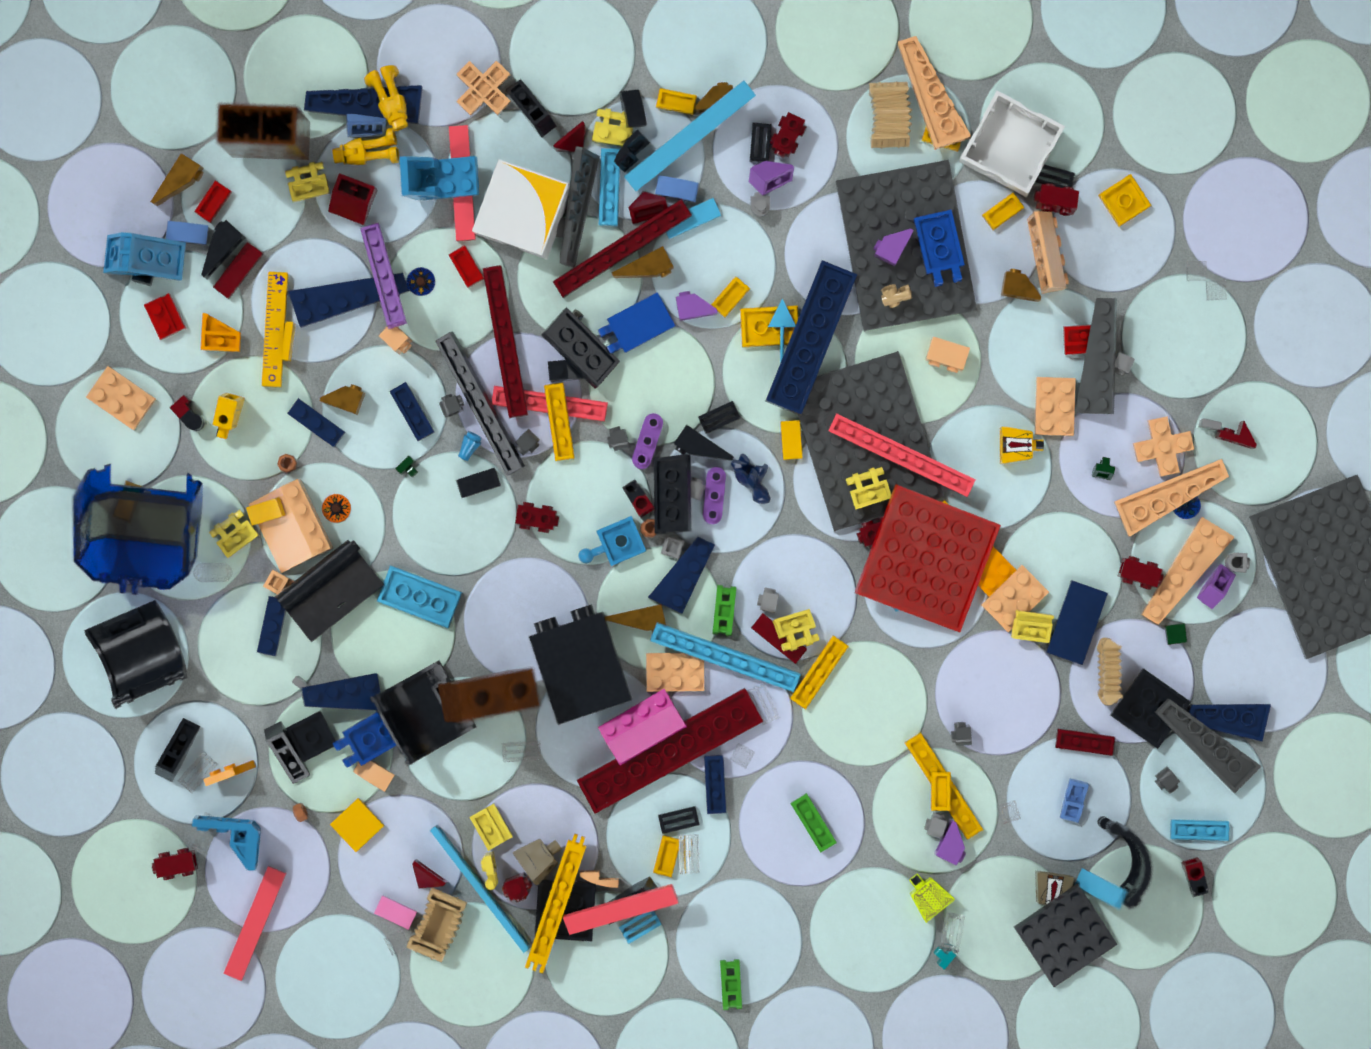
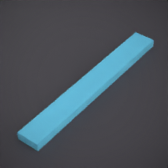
[624,80,756,191]
[650,622,801,692]
[430,825,530,953]

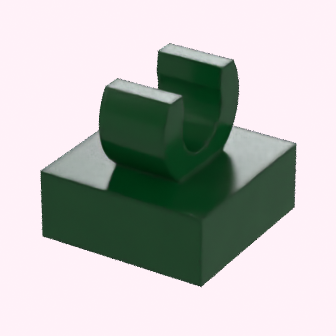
[395,455,418,477]

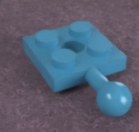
[578,516,646,566]

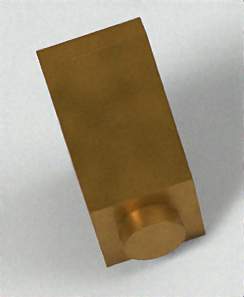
[695,82,733,113]
[1001,269,1041,302]
[319,384,365,415]

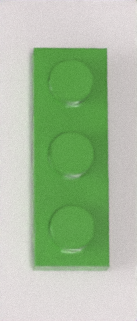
[790,793,837,853]

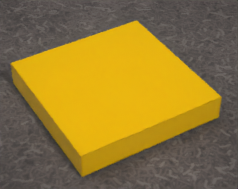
[1098,174,1152,227]
[330,798,385,852]

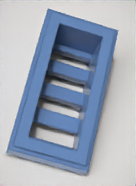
[346,114,386,137]

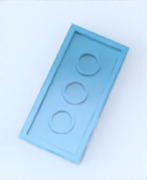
[377,565,462,628]

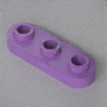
[632,413,663,469]
[703,467,726,524]

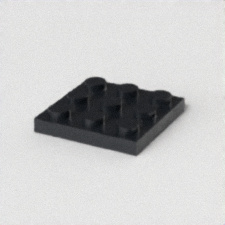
[1110,668,1191,749]
[535,880,596,942]

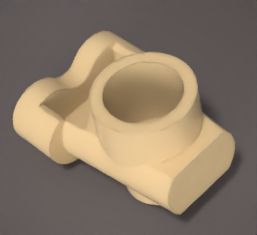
[881,284,912,308]

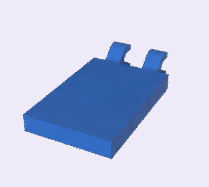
[913,210,965,287]
[598,292,675,354]
[332,712,396,768]

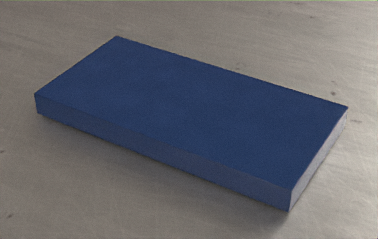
[1046,580,1108,665]

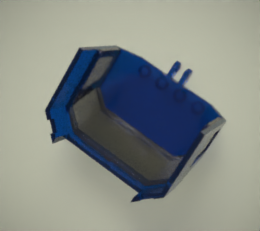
[73,464,203,595]

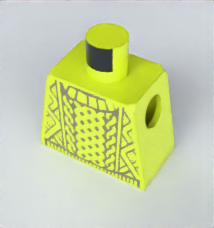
[909,873,955,923]

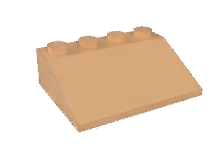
[1027,211,1069,294]
[249,479,334,573]

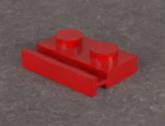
[144,293,186,340]
[1063,325,1091,355]

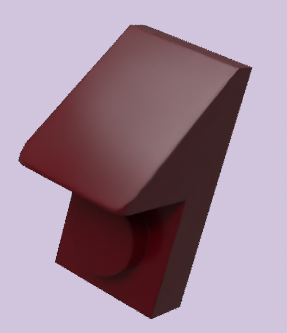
[1215,421,1257,449]

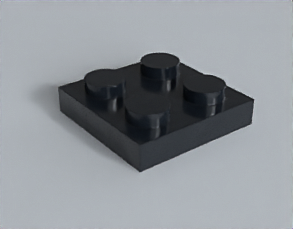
[286,710,336,762]

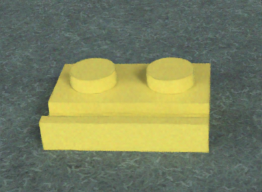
[1011,610,1054,643]
[469,803,513,851]

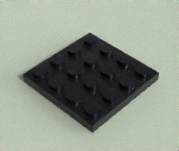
[1014,884,1118,987]

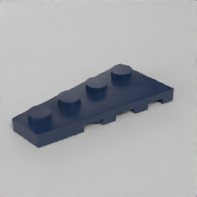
[648,537,715,614]
[301,673,380,710]
[1189,704,1271,742]

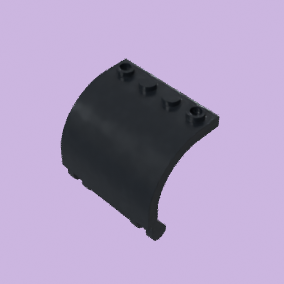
[84,600,187,709]
[369,660,476,766]
[1097,816,1152,909]

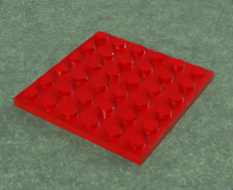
[854,484,1001,632]

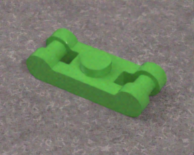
[712,585,736,636]
[720,959,742,1010]

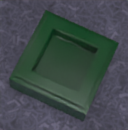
[1165,623,1187,645]

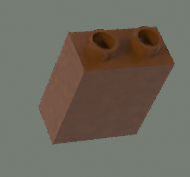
[216,103,310,160]
[438,668,540,722]

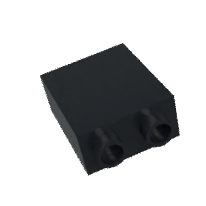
[529,604,632,725]

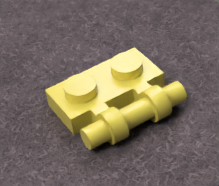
[592,108,633,147]
[285,162,330,202]
[845,467,891,510]
[209,510,259,558]
[773,609,819,651]
[481,851,498,890]

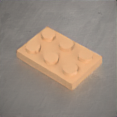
[86,366,156,430]
[1035,377,1076,436]
[981,565,1049,632]
[646,653,704,692]

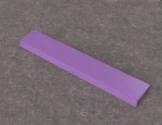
[360,223,407,329]

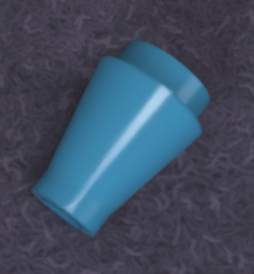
[458,431,482,461]

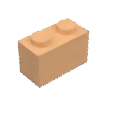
[379,327,412,355]
[925,336,970,373]

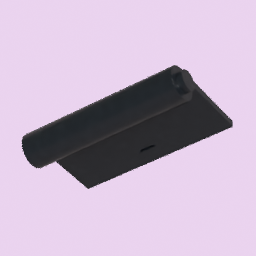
[275,540,384,642]

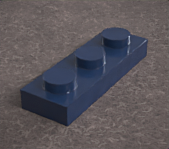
[389,382,435,442]
[287,398,345,448]
[257,596,286,656]
[704,755,726,814]

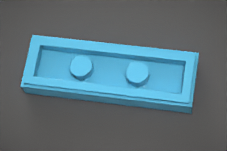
[666,198,721,239]
[1170,819,1229,841]

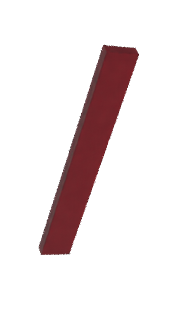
[552,199,692,298]
[482,265,528,419]

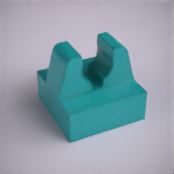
[933,947,957,970]

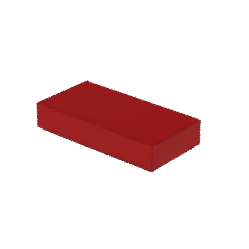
[194,180,232,223]
[448,245,484,288]

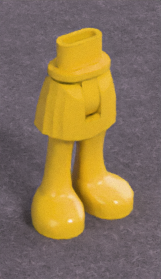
[364,65,408,131]
[332,127,400,165]

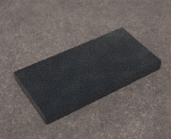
[541,307,620,389]
[654,454,692,535]

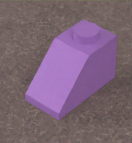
[748,161,794,195]
[873,229,914,266]
[676,291,717,321]
[1197,564,1236,609]
[934,819,966,866]

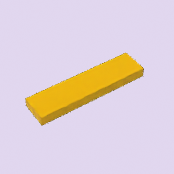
[544,382,575,461]
[790,636,849,709]

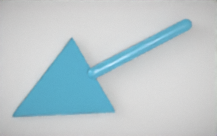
[768,299,795,363]

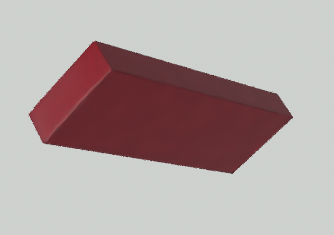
[213,242,263,299]
[751,613,807,664]
[1055,728,1115,756]

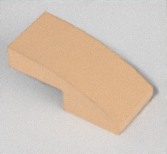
[263,570,294,595]
[353,760,395,792]
[580,870,619,888]

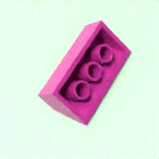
[598,689,687,765]

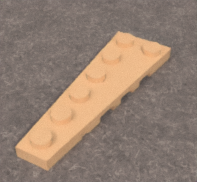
[897,36,971,150]
[1114,459,1229,537]
[1141,517,1234,625]

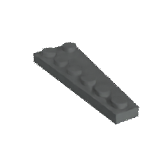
[560,146,600,268]
[1075,298,1117,414]
[1155,699,1261,793]

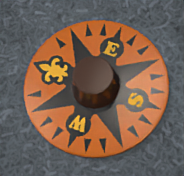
[322,494,351,523]

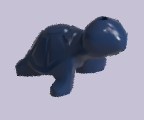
[731,454,771,504]

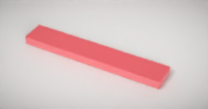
[449,125,476,241]
[492,386,608,422]
[224,866,286,981]
[563,884,679,935]

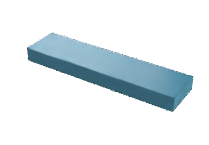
[599,148,620,226]
[1075,868,1128,909]

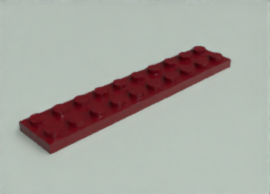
[576,688,763,814]

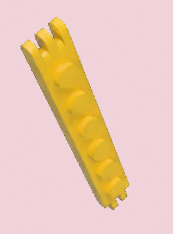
[525,833,586,974]

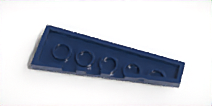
[304,85,423,124]
[288,273,410,328]

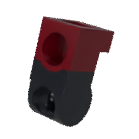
[169,395,205,431]
[622,479,654,518]
[1181,857,1208,898]

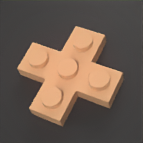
[456,60,511,116]
[1133,416,1194,477]

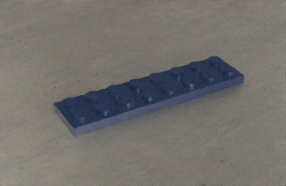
[765,260,857,416]

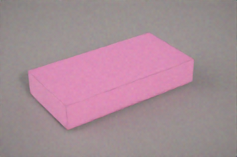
[374,896,417,930]

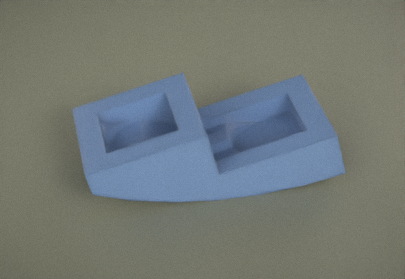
[655,175,699,202]
[166,221,208,245]
[1060,778,1089,823]

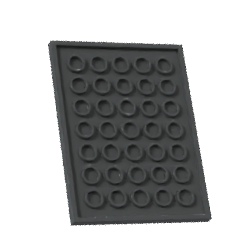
[836,160,977,331]
[798,351,944,531]
[1249,474,1371,659]

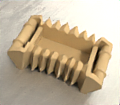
[869,81,912,149]
[1097,638,1123,706]
[406,887,467,963]

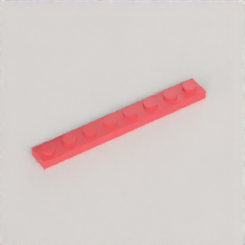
[828,413,976,497]

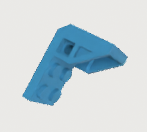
[400,156,479,200]
[103,232,186,281]
[192,815,261,871]

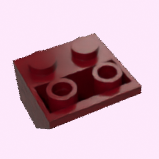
[328,173,378,225]

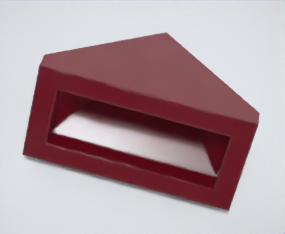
[553,121,586,153]
[628,191,668,224]
[412,859,447,889]

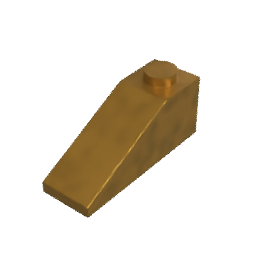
[150,153,204,206]
[612,246,674,278]
[605,604,666,633]

